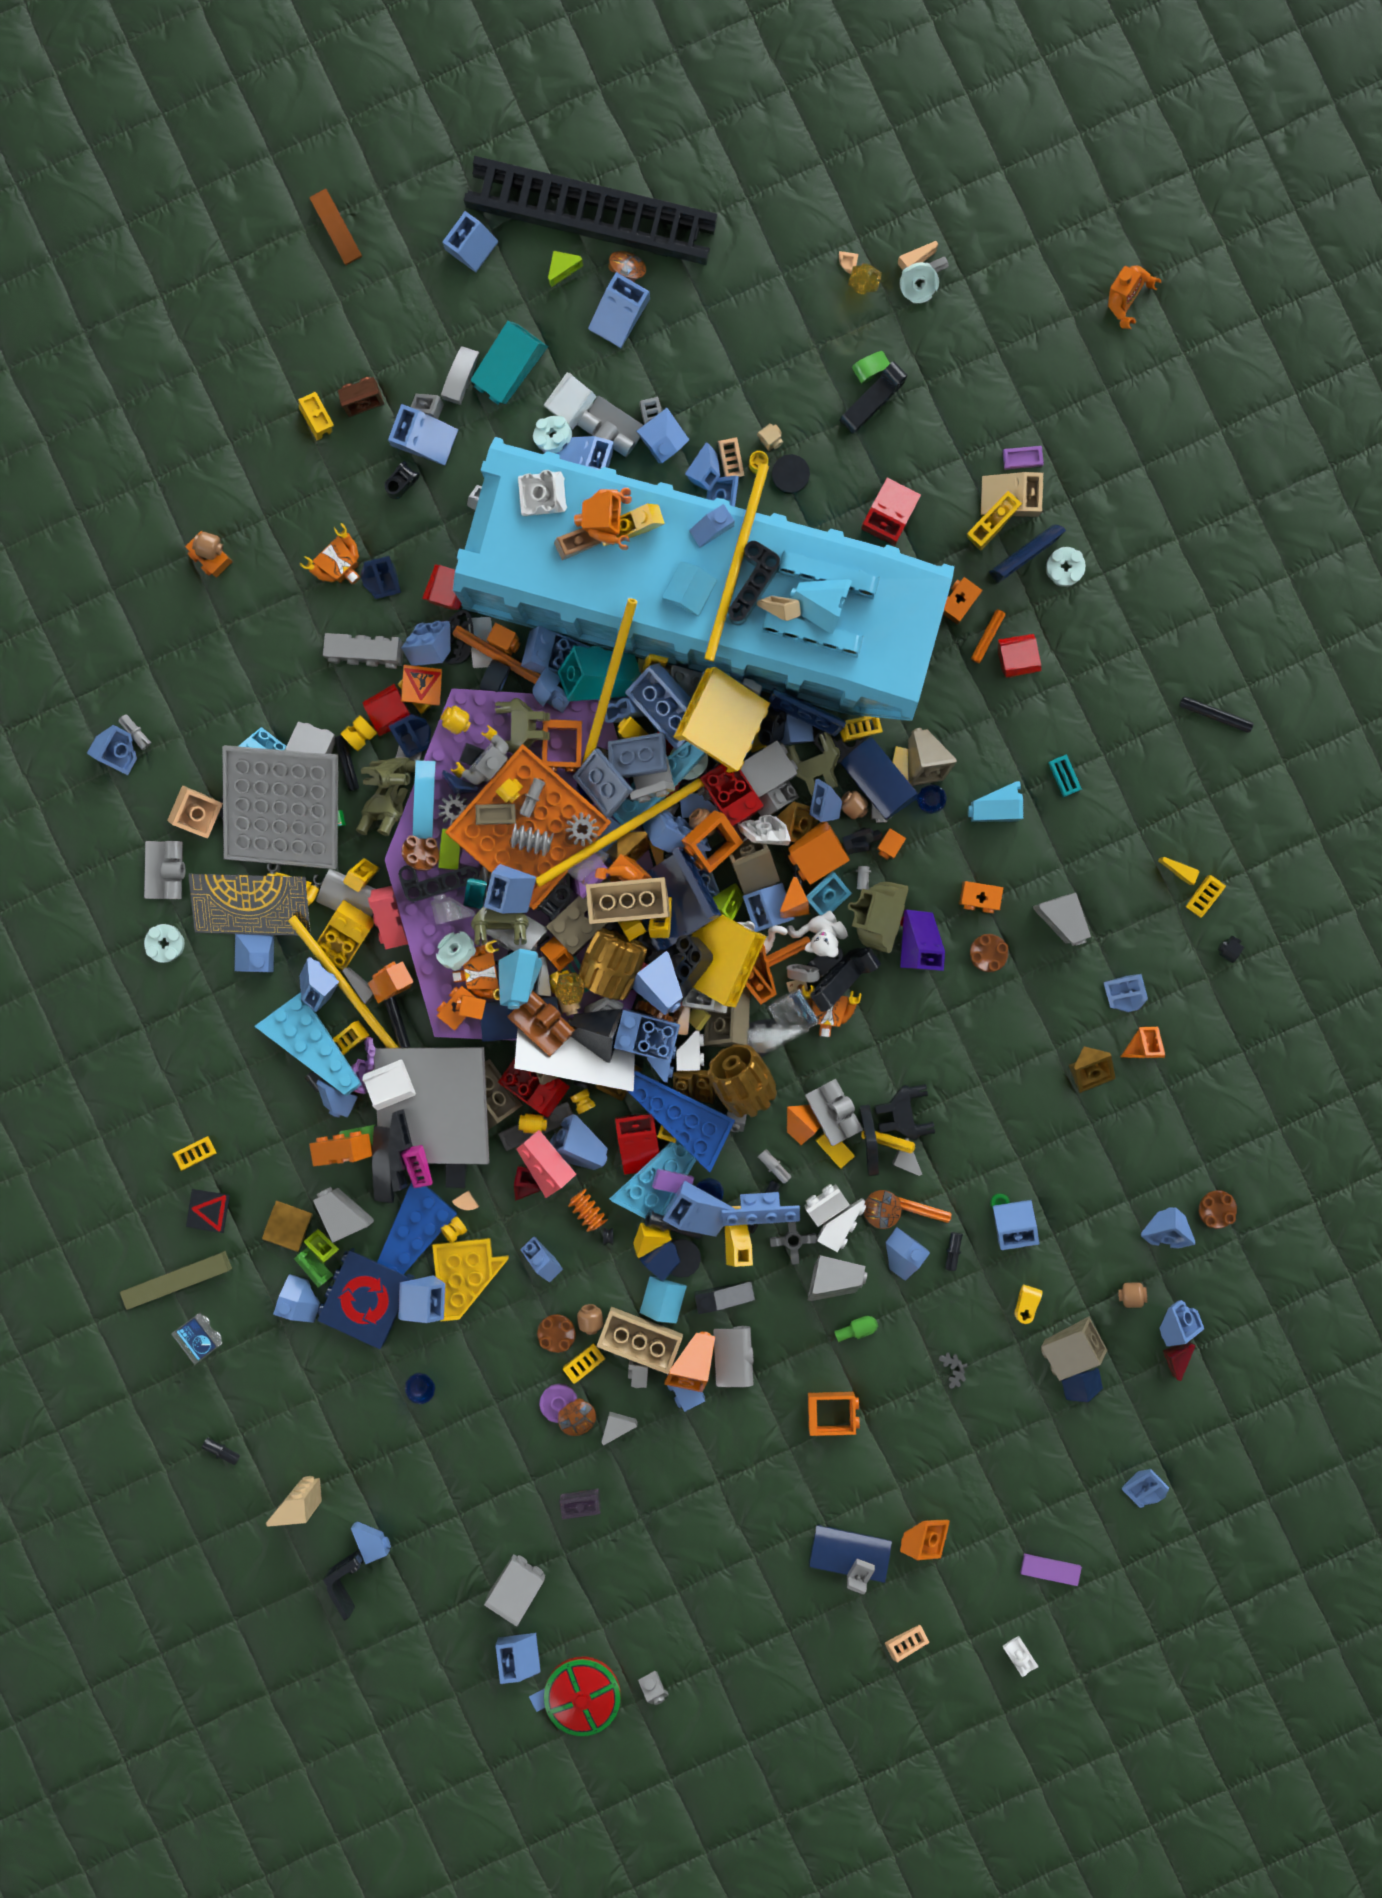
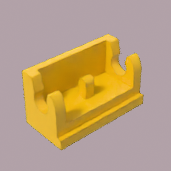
[298,392,334,440]

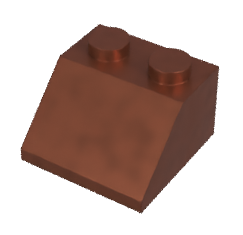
[338,377,385,417]

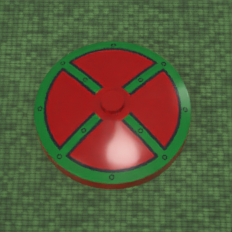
[544,1657,621,1736]

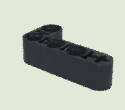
[839,361,908,434]
[728,541,780,625]
[398,865,479,902]
[674,935,713,1004]
[810,947,881,1012]

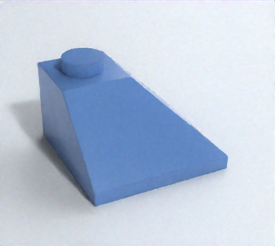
[636,408,689,463]
[235,934,274,972]

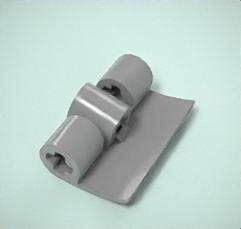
[578,396,643,457]
[144,841,186,899]
[316,869,375,917]
[486,914,548,951]
[805,1079,863,1146]
[713,1326,753,1387]

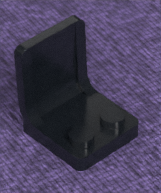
[323,1549,363,1621]

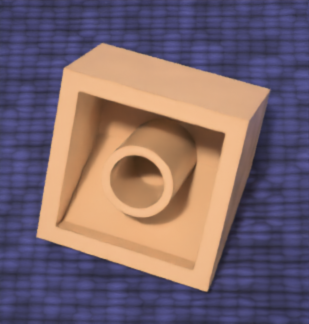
[167,786,223,838]

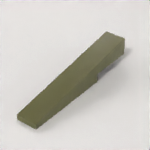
[120,1251,232,1310]

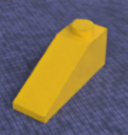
[967,491,1022,550]

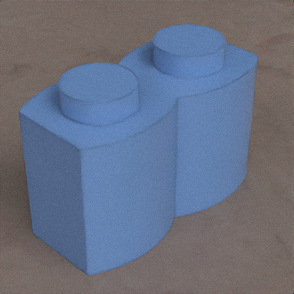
[605,698,645,723]

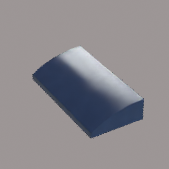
[989,524,1066,584]
[767,688,846,737]
[840,737,918,820]
[481,996,558,1041]
[809,1525,892,1583]

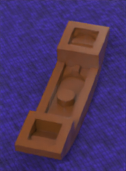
[309,189,362,265]

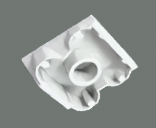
[544,372,596,429]
[518,470,567,516]
[738,815,791,846]
[362,1060,416,1110]

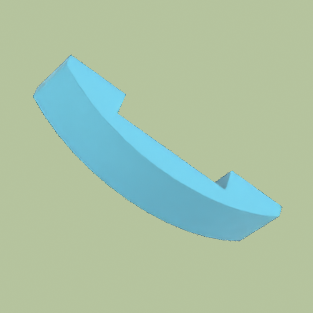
[413,760,436,839]

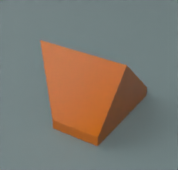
[780,877,809,919]
[1121,1027,1165,1058]
[787,1105,821,1145]

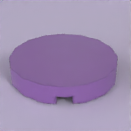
[539,1383,577,1423]

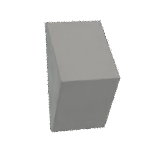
[411,393,444,419]
[892,1137,922,1176]
[602,1412,638,1446]

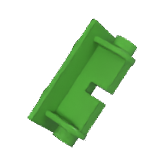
[294,1247,333,1288]

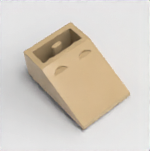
[981,472,1043,517]

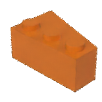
[368,961,413,1003]
[309,1131,372,1166]

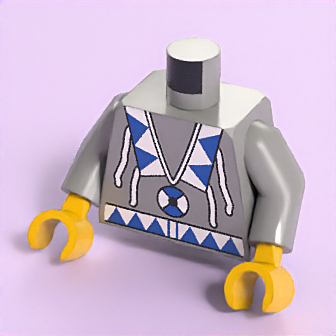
[451,725,509,785]

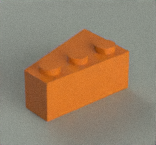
[746,944,777,1005]

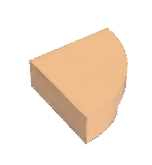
[839,251,858,275]
[452,1190,479,1210]

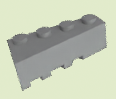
[323,633,404,669]

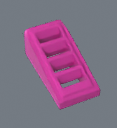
[401,1145,432,1188]

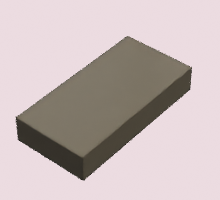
[475,804,516,825]

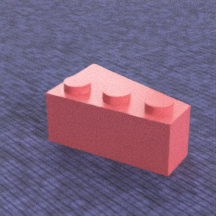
[368,886,408,949]
[517,1130,576,1198]

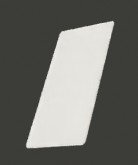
[468,617,493,668]

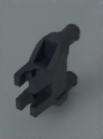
[874,1084,935,1140]

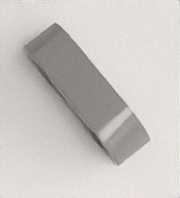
[787,964,819,982]

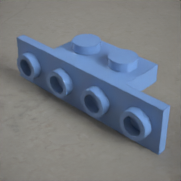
[722,1192,800,1226]

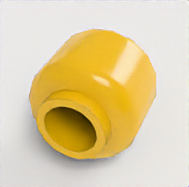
[440,705,471,735]

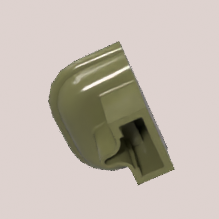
[848,882,908,953]

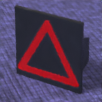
[186,1189,230,1233]

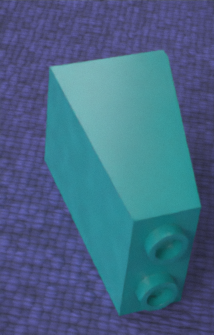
[470,321,548,405]
[558,646,641,701]

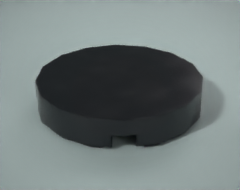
[772,454,810,494]
[671,1239,701,1278]

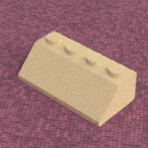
[586,877,670,924]
[596,1307,683,1374]
[266,1476,322,1526]

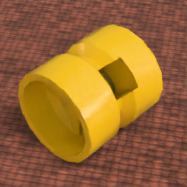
[340,715,377,751]

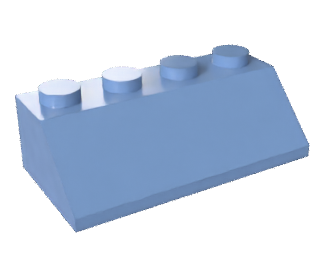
[625,663,691,750]

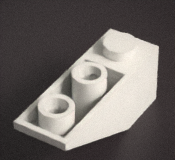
[817,1198,866,1252]

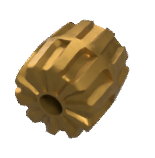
[578,928,647,1000]
[708,1044,777,1118]

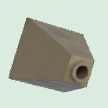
[908,728,957,786]

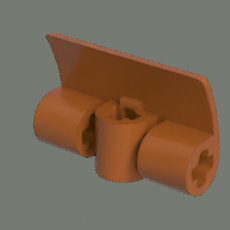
[507,990,575,1057]

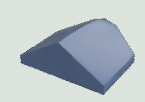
[1104,974,1148,1012]
[1122,1469,1169,1508]

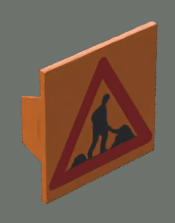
[401,665,442,706]

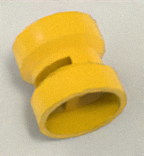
[749,451,768,474]
[570,1089,596,1114]
[440,1216,467,1243]

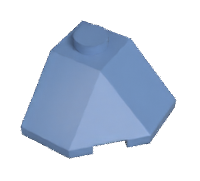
[87,725,137,775]
[1141,1207,1195,1249]
[886,1227,930,1281]
[273,1274,320,1323]
[1160,1300,1204,1347]

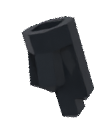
[842,827,882,855]

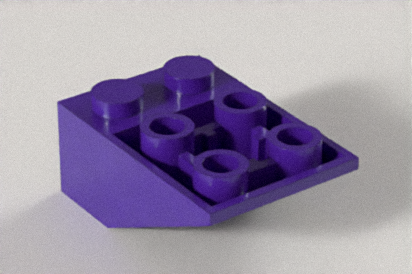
[900,910,945,971]

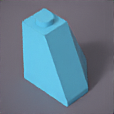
[789,579,852,634]
[968,782,1023,822]
[499,949,542,1009]

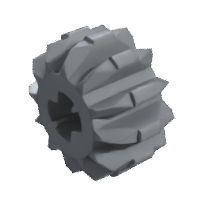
[438,794,469,826]
[565,812,599,846]

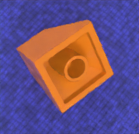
[900,1520,950,1560]

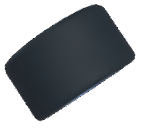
[479,660,510,692]

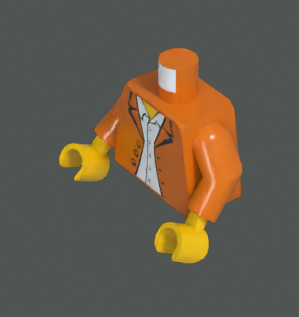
[299,523,360,585]
[452,940,500,1000]
[802,985,861,1037]

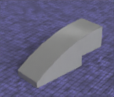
[441,346,480,405]

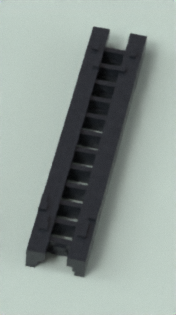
[464,156,717,265]

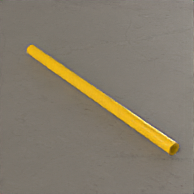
[704,463,769,662]
[581,598,637,765]
[535,778,703,887]
[288,915,399,1048]

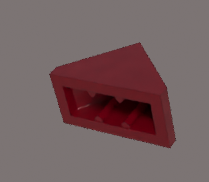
[514,1164,541,1201]
[1163,1341,1196,1381]

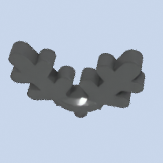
[939,1352,968,1389]

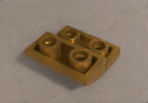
[673,1070,715,1104]
[262,1201,313,1252]

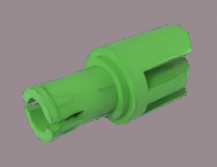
[835,1316,878,1342]

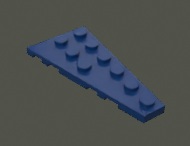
[626,1070,735,1173]
[377,1177,457,1275]

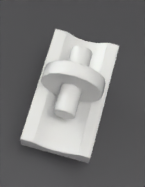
[1003,1636,1038,1677]

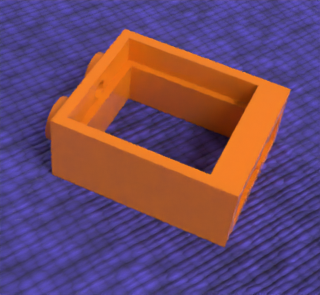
[541,719,582,772]
[681,810,743,873]
[808,1392,860,1436]

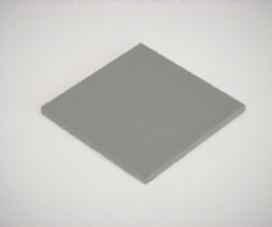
[222,745,338,869]
[374,1047,489,1164]

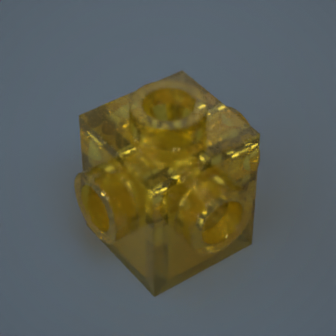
[848,263,882,294]
[555,972,586,1005]

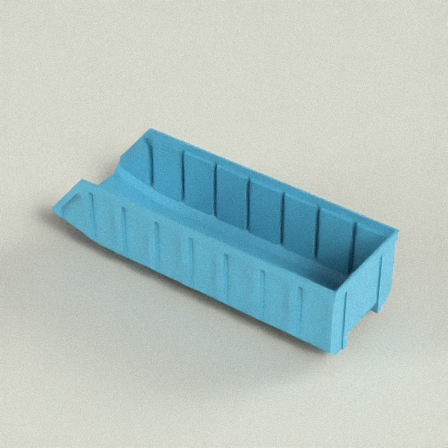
[453,437,954,721]

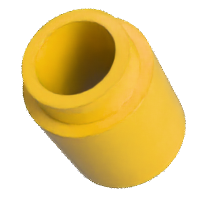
[519,1114,547,1134]

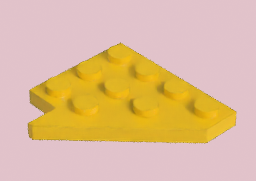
[432,1238,509,1321]

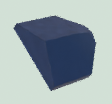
[360,556,401,599]
[389,714,431,758]
[442,770,479,795]
[636,1241,680,1281]
[1061,1368,1103,1402]

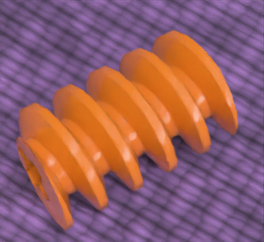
[568,1188,608,1232]

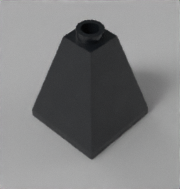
[568,1009,623,1063]

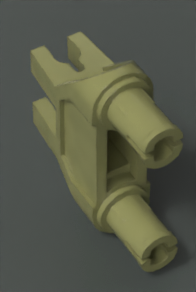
[495,698,550,754]
[786,732,840,795]
[361,757,423,788]
[356,785,408,836]
[471,891,529,945]

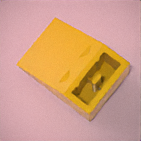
[317,900,375,971]

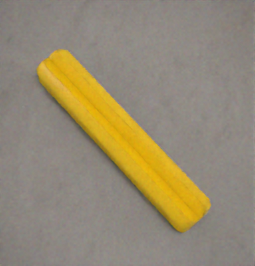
[861,1131,915,1154]

